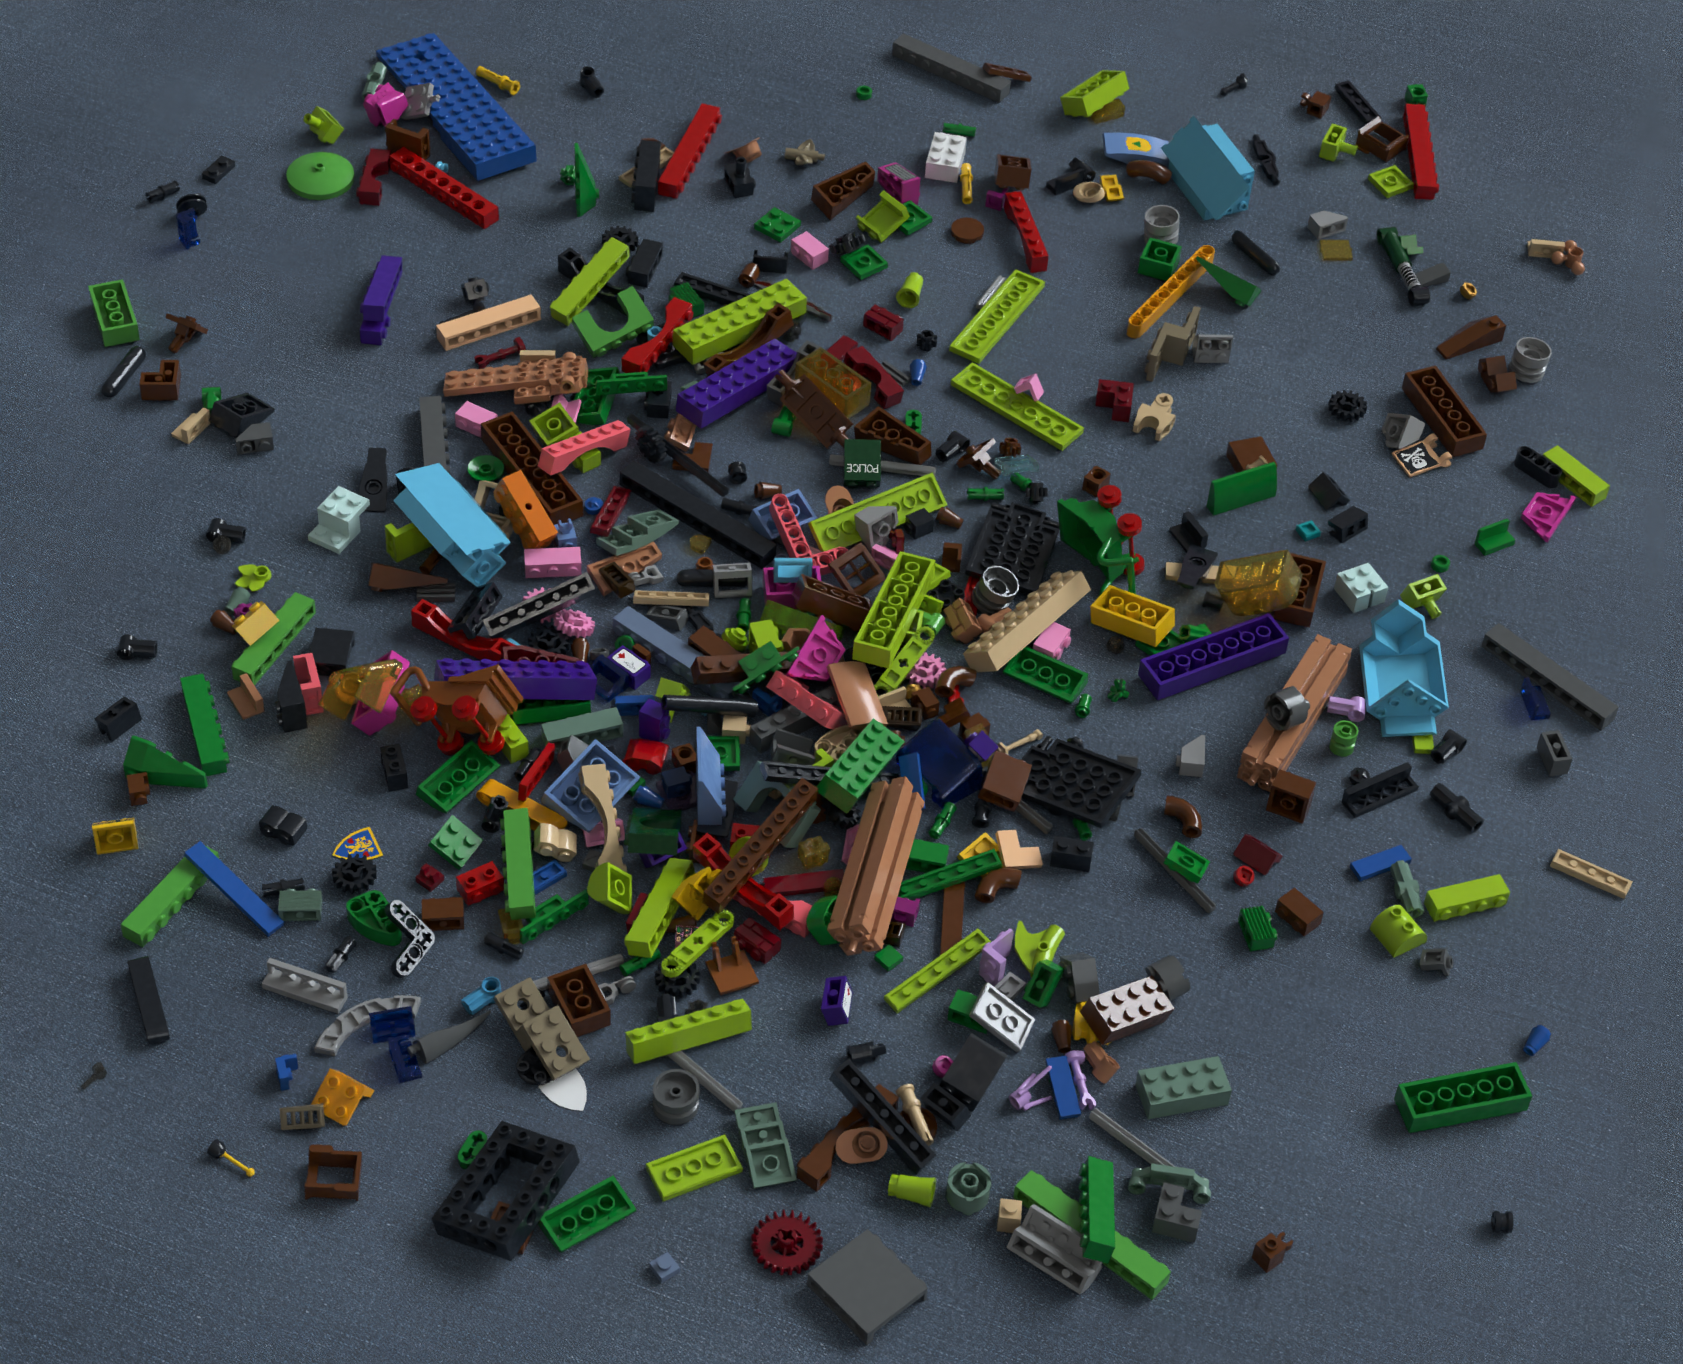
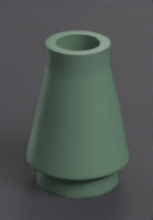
[224,587,251,615]

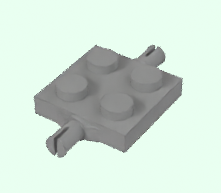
[401,83,440,120]

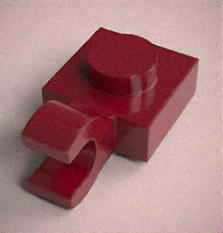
[888,529,904,554]

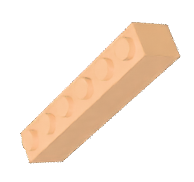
[436,295,541,351]

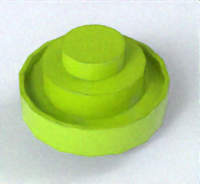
[721,627,749,651]

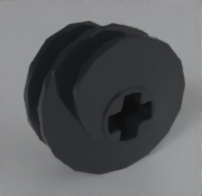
[176,193,207,221]

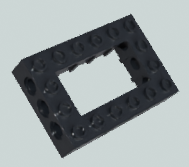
[431,1121,580,1261]

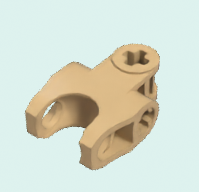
[1133,393,1176,441]

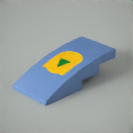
[1102,132,1170,167]

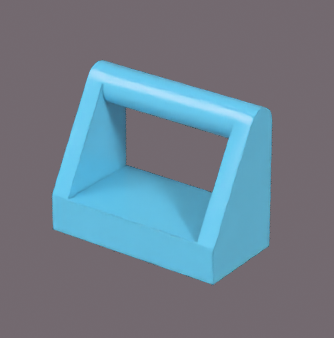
[773,558,812,583]

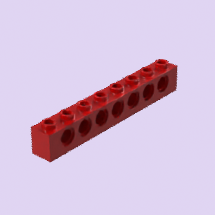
[389,147,499,229]

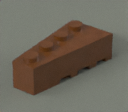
[811,161,876,221]
[854,406,932,465]

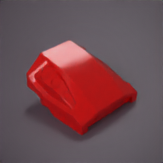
[622,738,669,775]

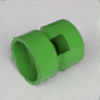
[1329,720,1359,757]

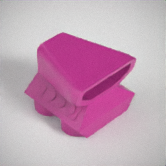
[363,83,408,127]

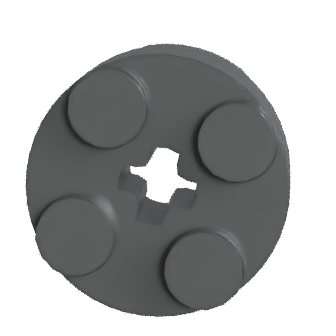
[1264,686,1310,731]
[1145,955,1190,1001]

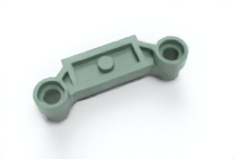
[1128,1163,1211,1204]

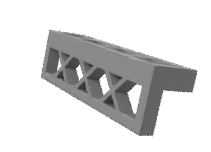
[262,958,348,1014]

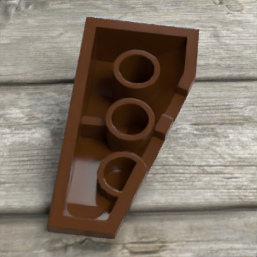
[1436,315,1506,360]
[368,562,448,592]

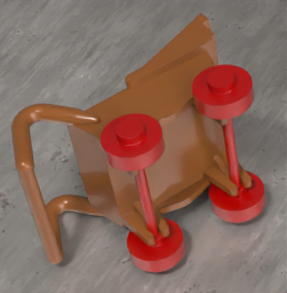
[390,664,523,755]

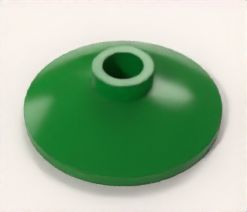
[468,455,504,482]

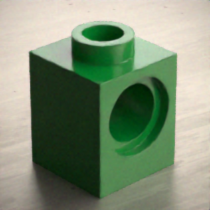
[1404,84,1428,107]

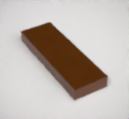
[983,62,1032,82]

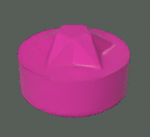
[932,1055,953,1078]

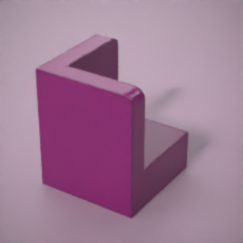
[985,187,1009,211]

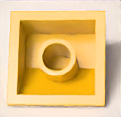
[232,601,280,646]
[92,818,138,855]

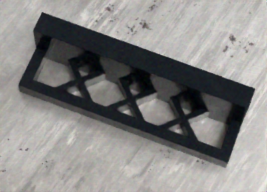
[447,582,503,640]
[1341,762,1419,818]

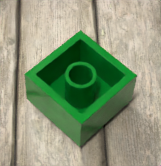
[1138,238,1182,281]

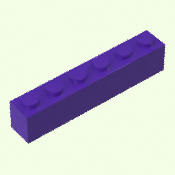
[360,255,403,322]

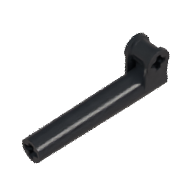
[661,691,758,717]

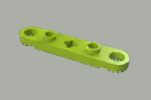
[874,626,935,696]
[661,910,734,978]

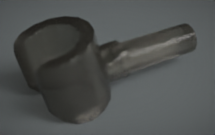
[80,1062,107,1090]

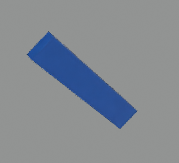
[184,841,284,937]

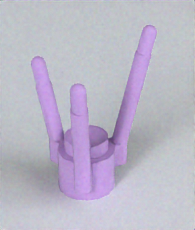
[1009,1066,1052,1111]

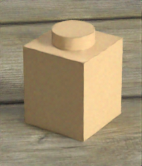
[722,715,750,744]
[997,1198,1022,1233]

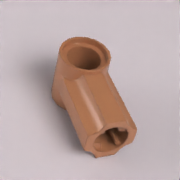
[977,607,1012,633]
[1083,1041,1120,1084]

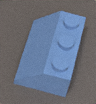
[748,489,817,540]

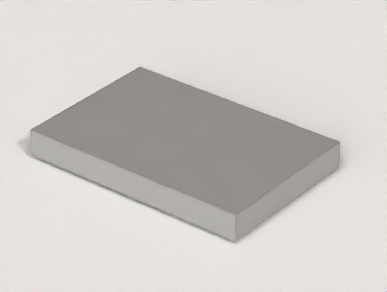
[969,982,1035,1052]

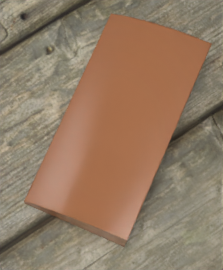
[827,661,888,731]

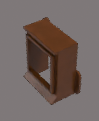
[1355,116,1409,162]
[304,1144,362,1201]

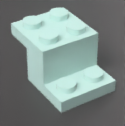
[308,486,370,554]

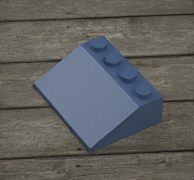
[696,727,726,825]
[541,739,641,833]

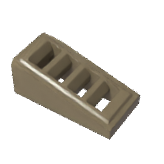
[279,1104,325,1130]

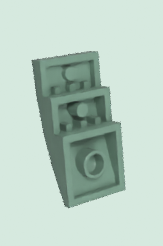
[596,509,679,556]
[734,1102,797,1189]

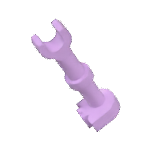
[1064,1050,1096,1110]

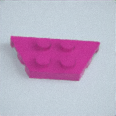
[1521,492,1576,543]
[786,615,846,682]

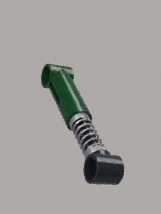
[1376,227,1430,305]

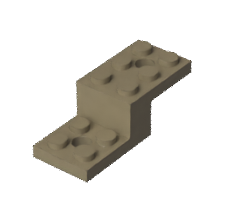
[1145,306,1201,382]
[493,977,590,1081]

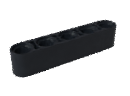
[127,956,170,1044]

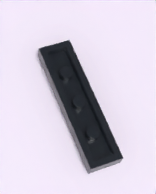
[1334,80,1382,125]

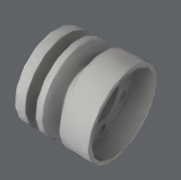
[1144,205,1180,244]
[1509,337,1552,383]

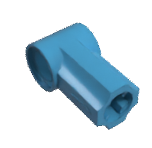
[461,977,501,1015]

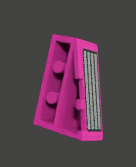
[877,162,920,205]

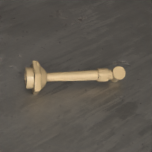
[994,729,1044,754]

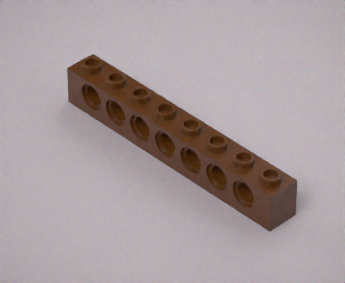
[703,778,818,914]

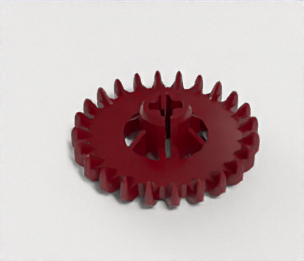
[751,1209,823,1275]

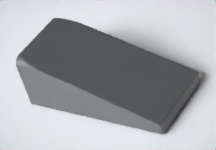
[1413,262,1451,287]
[645,604,689,631]

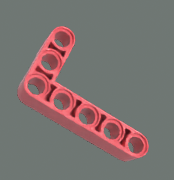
[769,494,849,576]

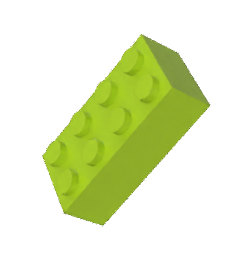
[1060,70,1130,117]

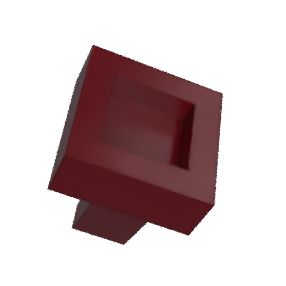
[415,863,445,892]

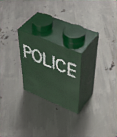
[844,439,881,489]

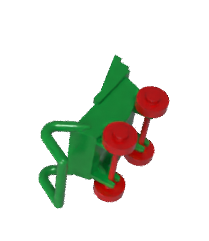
[1057,485,1145,595]

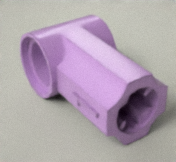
[1327,696,1366,722]

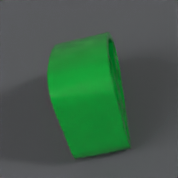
[346,890,402,946]
[806,894,840,946]

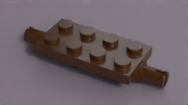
[775,370,853,449]

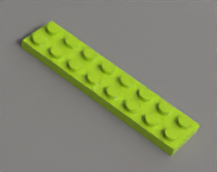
[949,269,1045,364]
[950,362,1084,451]
[808,472,947,552]

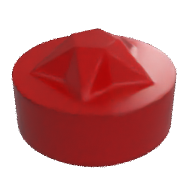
[1233,866,1255,887]

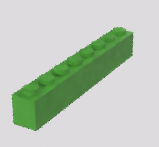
[1013,1170,1171,1300]

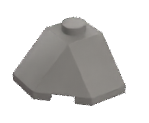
[1382,413,1425,449]
[854,506,898,552]

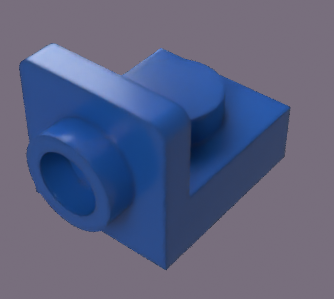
[752,688,782,717]
[275,1054,298,1091]

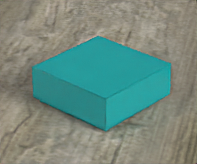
[1295,520,1321,542]

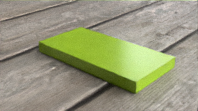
[645,1134,743,1202]

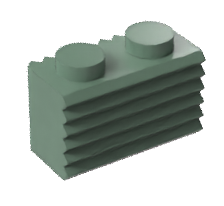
[278,888,322,922]

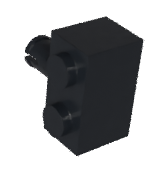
[724,157,756,198]

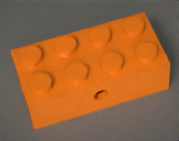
[493,470,558,549]

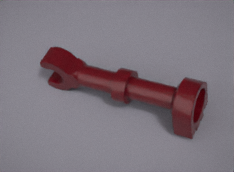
[474,337,526,369]

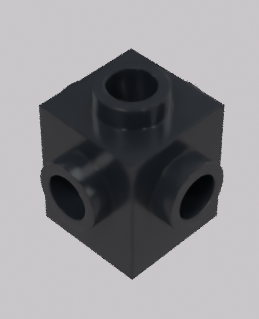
[461,277,489,303]

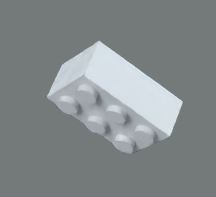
[925,132,967,183]

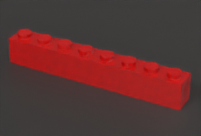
[658,103,722,199]
[1403,104,1439,200]

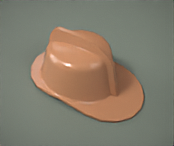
[724,137,761,162]
[825,485,854,514]
[836,1127,888,1164]

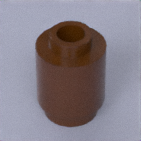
[738,263,760,288]

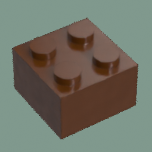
[1266,769,1317,824]

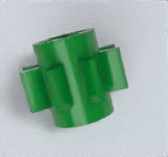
[560,165,575,186]

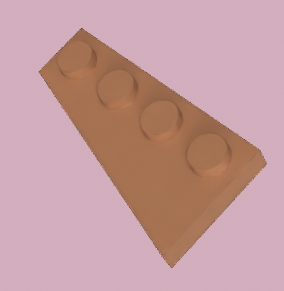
[587,541,662,596]

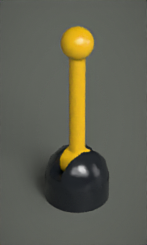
[207,1139,255,1177]

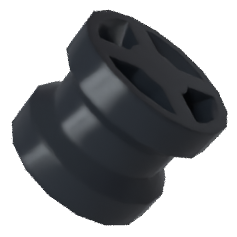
[728,461,747,484]
[1491,1211,1514,1233]

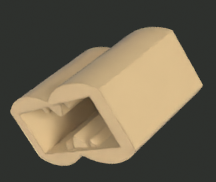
[534,823,577,862]

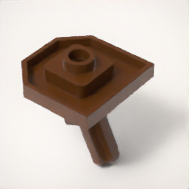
[165,313,208,353]
[957,438,1001,479]

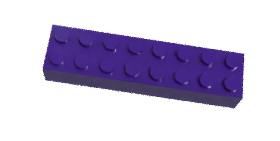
[676,339,797,428]
[1138,613,1289,700]
[434,658,597,700]

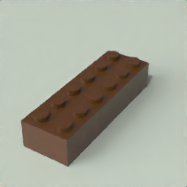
[1402,365,1487,457]

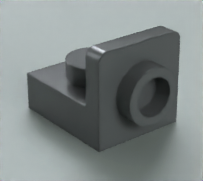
[1420,948,1453,976]

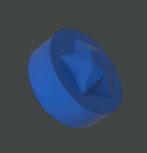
[585,497,603,515]

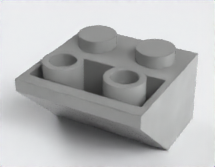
[1192,335,1233,363]

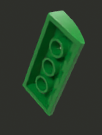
[574,367,620,425]
[1206,462,1277,516]
[1003,646,1088,704]
[512,699,591,725]
[415,740,500,814]
[538,1175,637,1253]

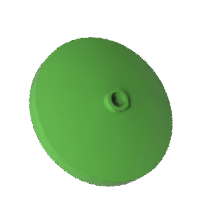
[287,152,354,200]

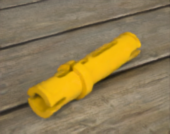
[960,163,973,204]

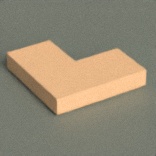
[995,830,1043,869]

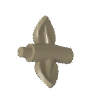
[785,139,825,165]

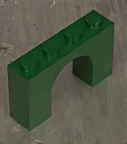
[624,808,682,855]

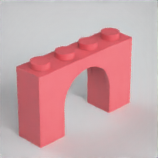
[766,670,848,730]

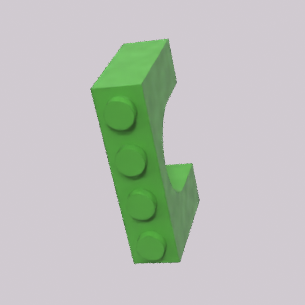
[572,286,654,358]

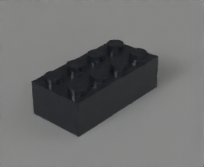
[631,140,661,212]

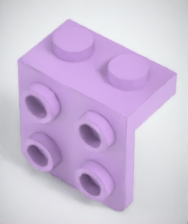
[979,929,1014,986]

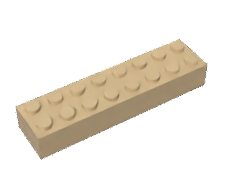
[963,570,1091,672]

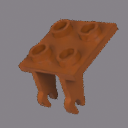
[705,936,759,995]

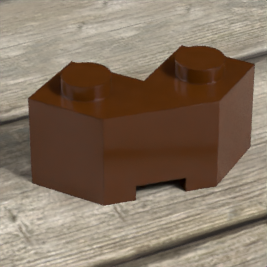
[1478,355,1517,393]

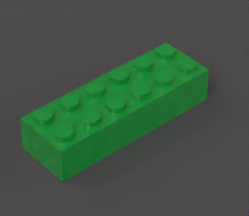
[817,718,905,814]
[1394,1062,1532,1133]

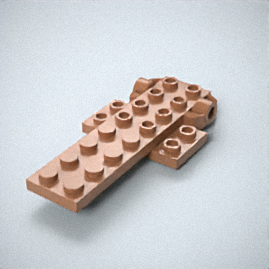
[443,352,588,405]

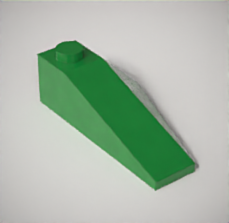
[574,143,599,217]
[1196,256,1261,307]
[123,735,208,789]

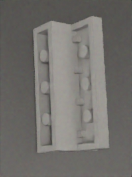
[1006,1204,1103,1294]

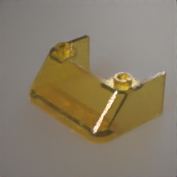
[318,659,403,720]

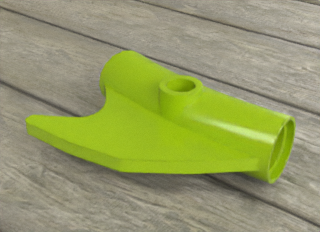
[1014,921,1065,978]

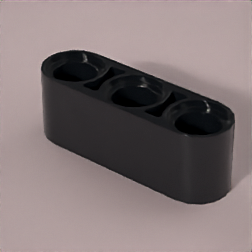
[1514,446,1562,488]

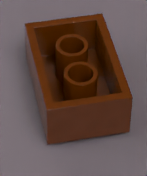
[994,154,1032,190]
[547,964,611,1037]

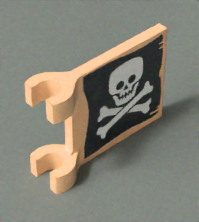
[1392,433,1452,478]

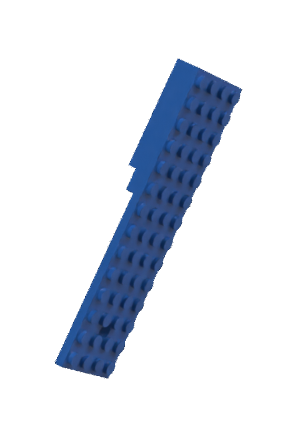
[376,33,537,181]

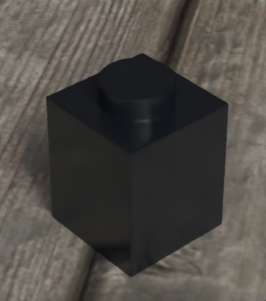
[904,508,934,540]

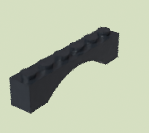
[558,248,644,316]

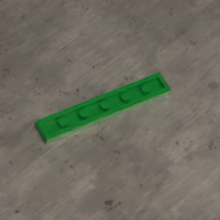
[898,849,1002,900]

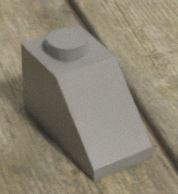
[1307,211,1348,239]
[1176,735,1205,777]

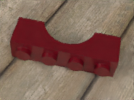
[356,149,391,206]
[843,346,904,409]

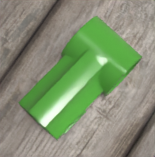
[918,609,946,637]

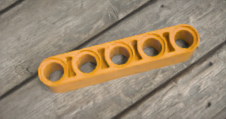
[476,779,568,831]

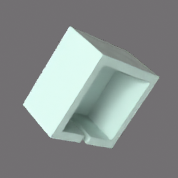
[1334,563,1388,613]

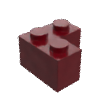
[1095,379,1134,422]

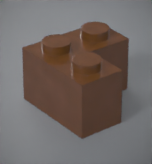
[139,360,181,400]

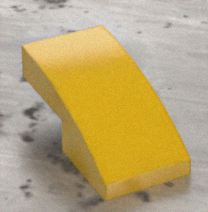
[1099,174,1124,201]

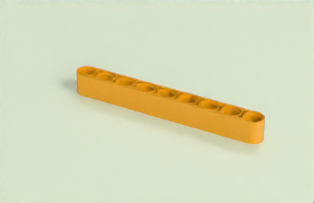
[1127,245,1215,339]

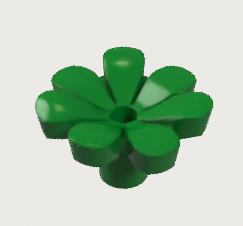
[1107,678,1129,702]

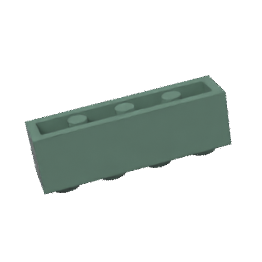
[541,707,623,752]

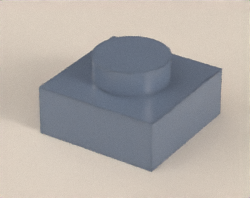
[649,1252,680,1283]

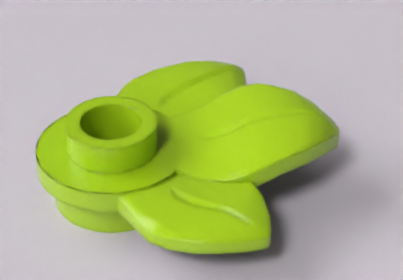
[235,564,272,592]

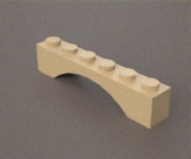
[578,764,627,872]

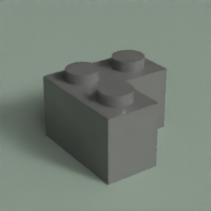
[1058,952,1100,1003]
[1152,1182,1202,1243]

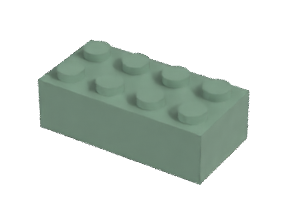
[1135,1056,1232,1119]

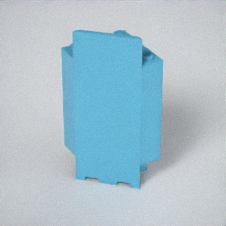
[1161,116,1255,221]
[393,463,511,587]
[1359,599,1449,737]

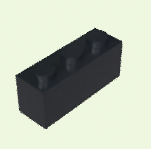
[626,239,663,288]

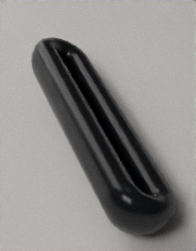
[1232,230,1280,275]
[101,346,146,397]
[676,569,753,587]

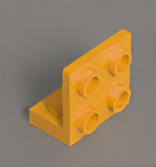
[311,1068,374,1126]

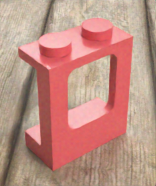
[293,653,324,715]

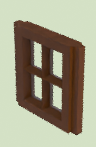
[828,542,886,596]

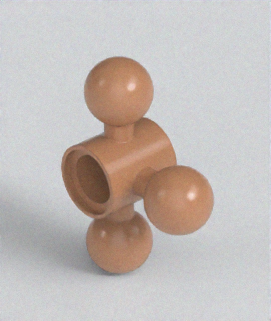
[1551,240,1585,275]

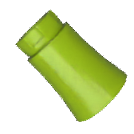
[896,272,923,308]
[888,1174,936,1208]

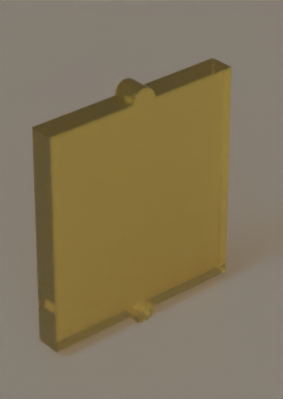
[1319,240,1353,261]

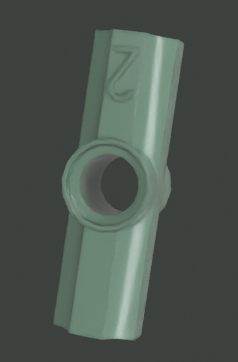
[362,62,387,100]
[1390,860,1424,919]

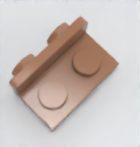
[663,413,696,452]

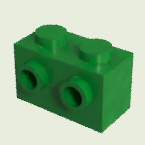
[1023,959,1065,1008]

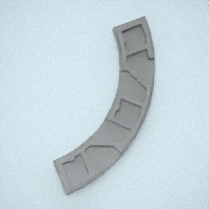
[314,995,421,1056]

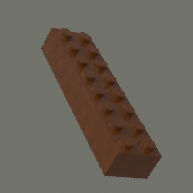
[481,411,583,525]

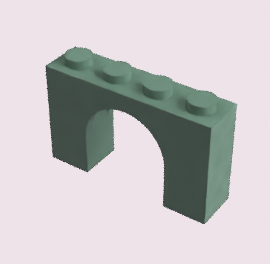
[733,761,821,848]

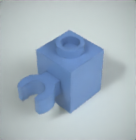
[554,519,577,548]

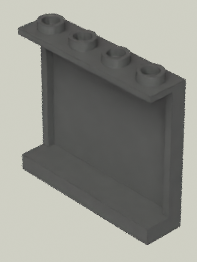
[807,1229,928,1345]

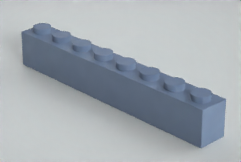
[613,606,741,698]

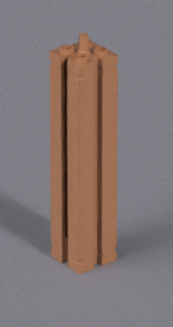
[1237,634,1352,792]
[827,776,925,956]

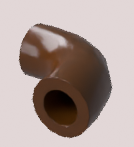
[1126,160,1172,184]
[934,666,977,697]
[1164,795,1202,838]
[975,868,1022,903]

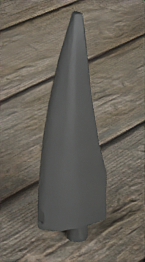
[407,1010,491,1064]

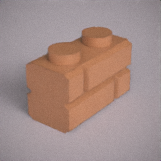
[944,598,982,644]

